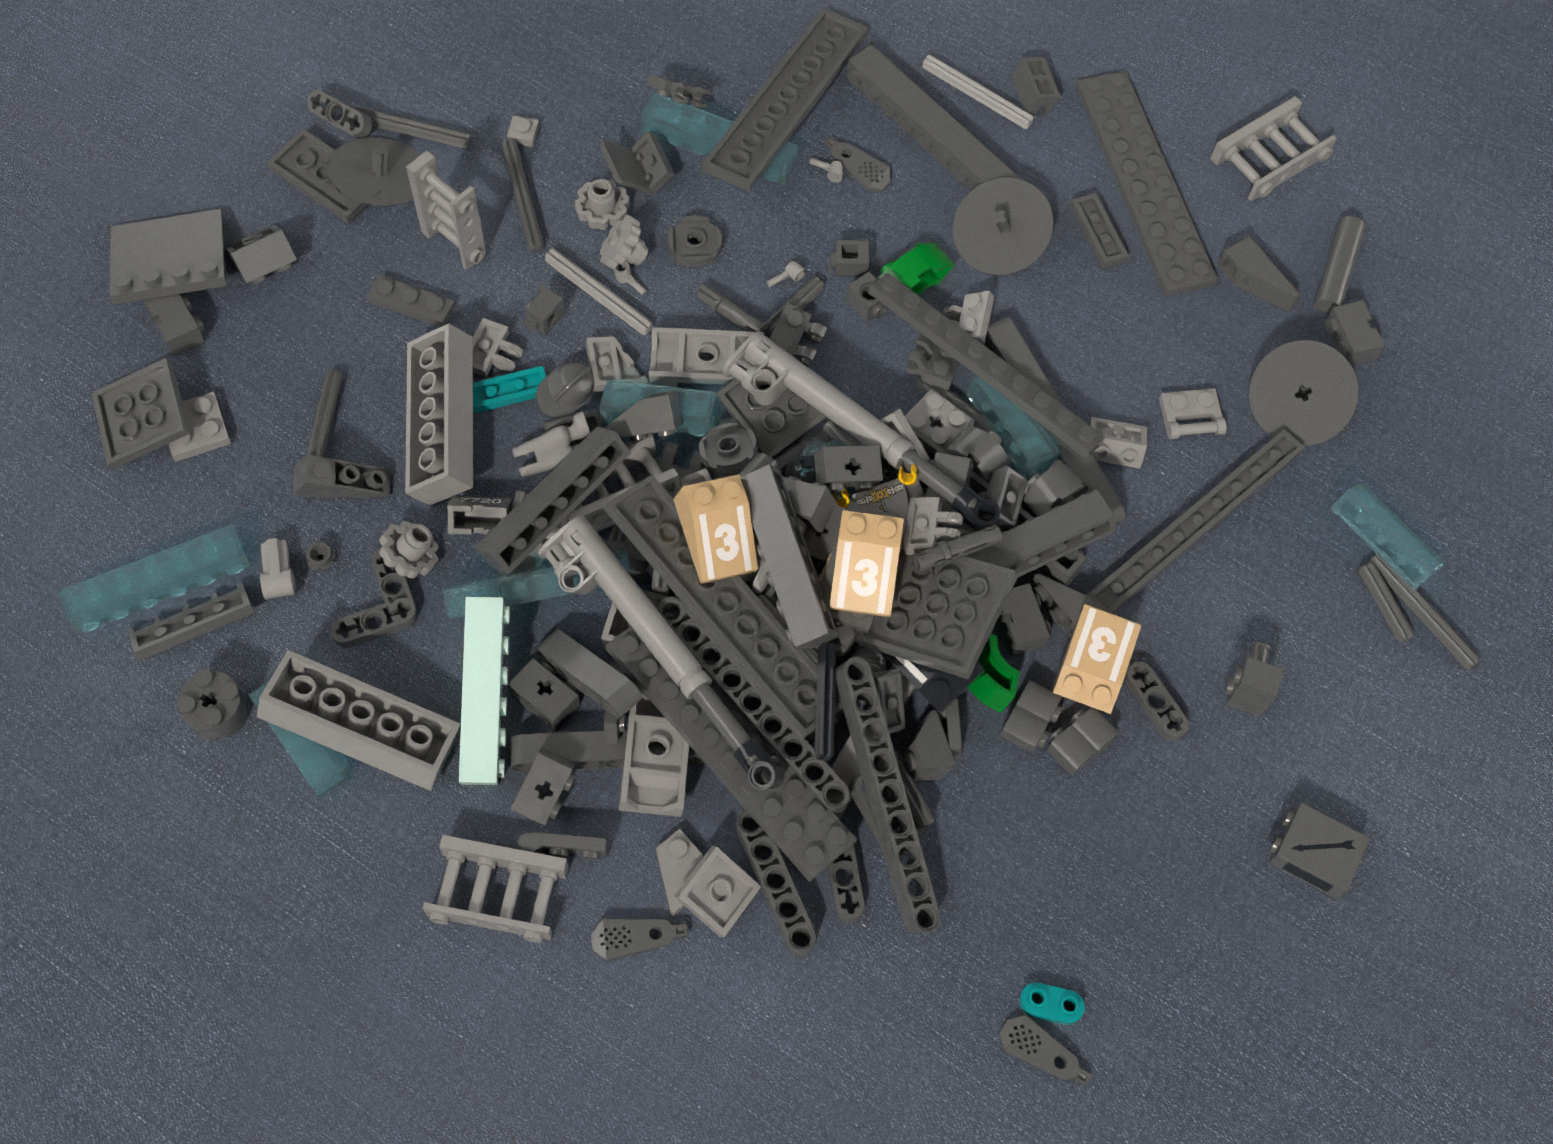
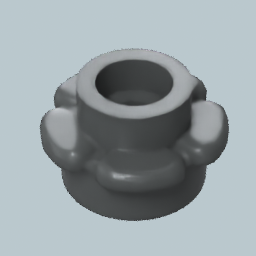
[306,542,335,570]

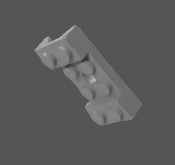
[649,327,764,388]
[618,685,689,817]

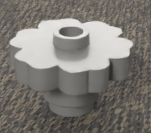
[574,178,630,230]
[599,215,648,269]
[379,521,438,579]

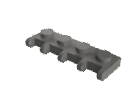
[127,582,255,661]

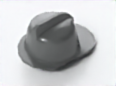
[536,362,594,419]

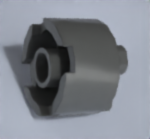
[946,425,1011,483]
[1022,460,1091,517]
[177,669,248,741]

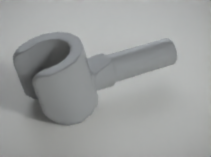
[809,158,844,182]
[614,261,647,296]
[766,261,805,287]

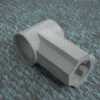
[260,538,296,600]

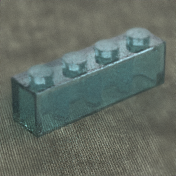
[966,376,1060,478]
[599,380,721,437]
[1330,482,1446,591]
[249,683,351,799]

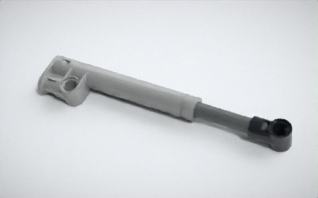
[723,331,1000,531]
[538,516,785,790]

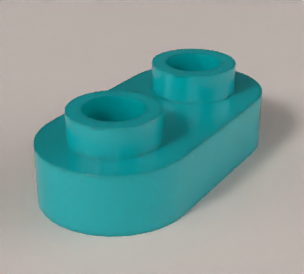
[1019,983,1085,1025]

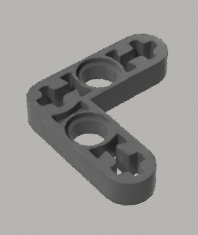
[330,548,418,648]

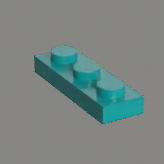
[473,366,546,414]

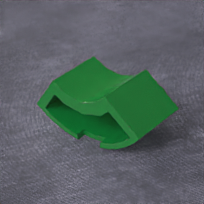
[877,242,955,295]
[968,634,1020,713]

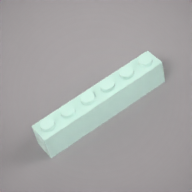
[459,597,510,785]

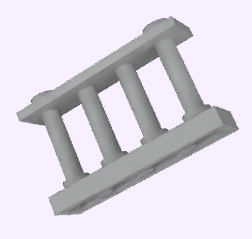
[1210,96,1337,202]
[406,150,486,270]
[545,433,681,532]
[422,835,569,943]

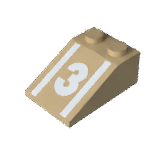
[673,475,758,584]
[829,510,904,617]
[1052,604,1142,714]

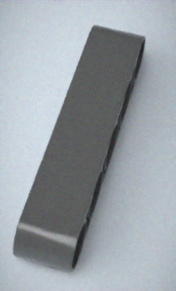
[534,629,642,718]
[736,809,816,958]

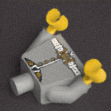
[831,464,924,519]

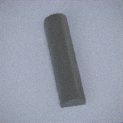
[1313,216,1366,314]

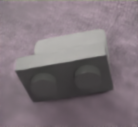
[600,131,675,195]

